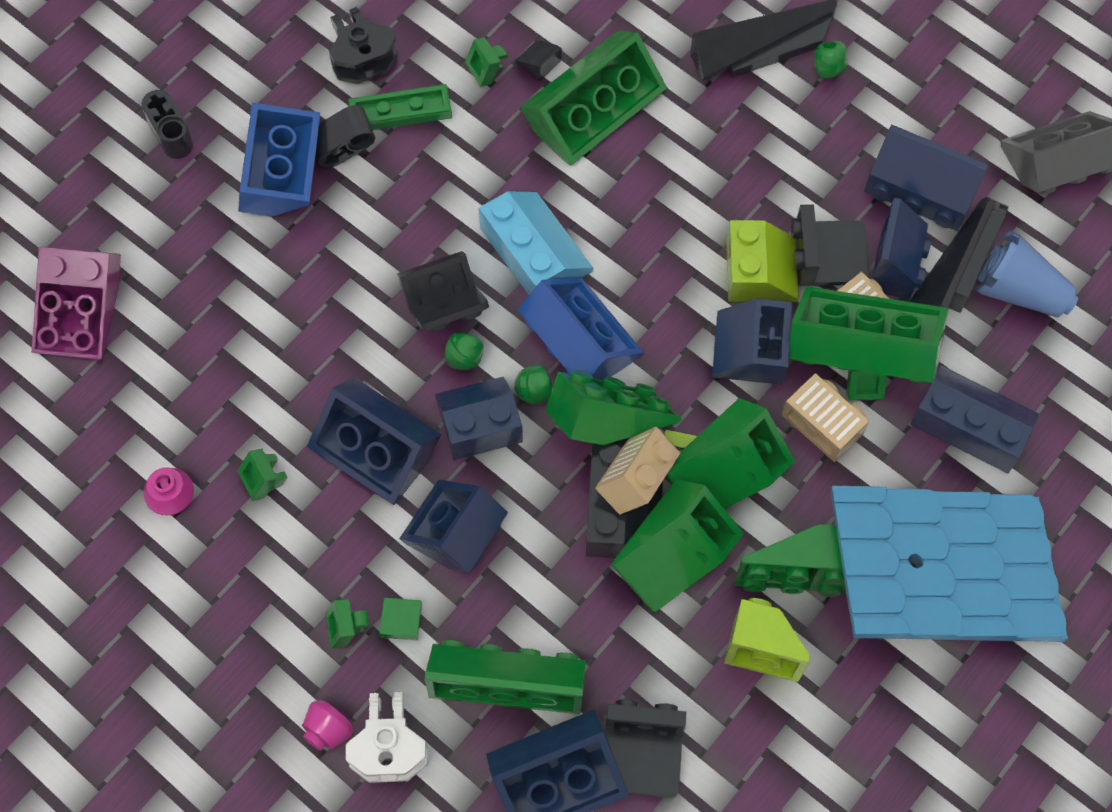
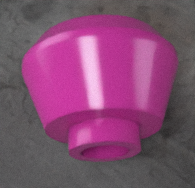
[143,467,194,515]
[302,700,353,751]

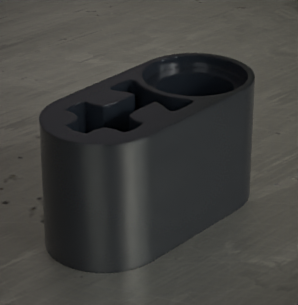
[142,90,193,159]
[315,105,375,168]

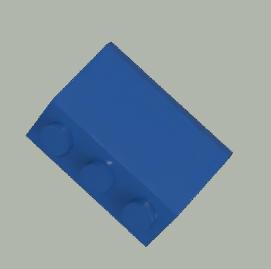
[238,103,320,217]
[517,277,644,381]

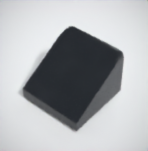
[515,39,562,81]

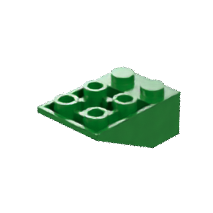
[545,370,681,445]
[666,398,795,509]
[611,479,744,612]
[734,524,846,597]

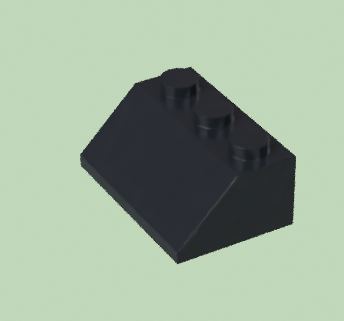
[585,439,663,558]

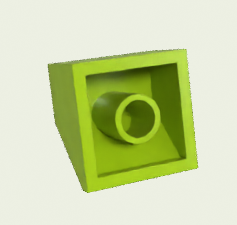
[726,220,798,302]
[724,598,810,682]

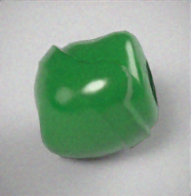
[814,41,849,79]
[444,332,484,370]
[514,364,553,404]

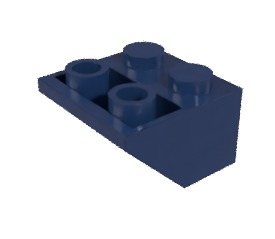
[712,299,792,385]

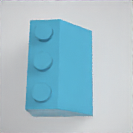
[479,191,594,295]

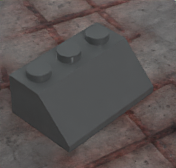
[1000,111,1112,194]

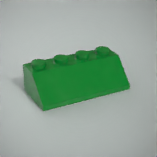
[520,31,667,165]
[789,286,949,383]
[424,640,586,715]

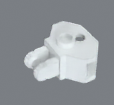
[346,692,428,783]

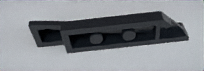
[690,0,837,81]
[909,197,1009,313]

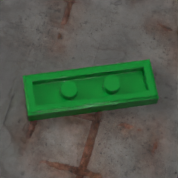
[348,84,452,130]

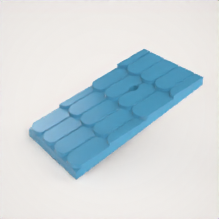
[830,486,1068,642]

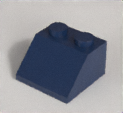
[871,198,932,300]
[435,376,523,460]
[399,480,508,573]

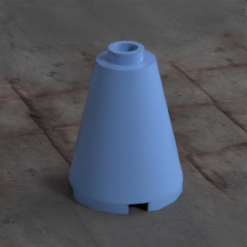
[974,230,1078,317]

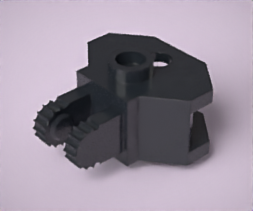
[329,7,398,84]

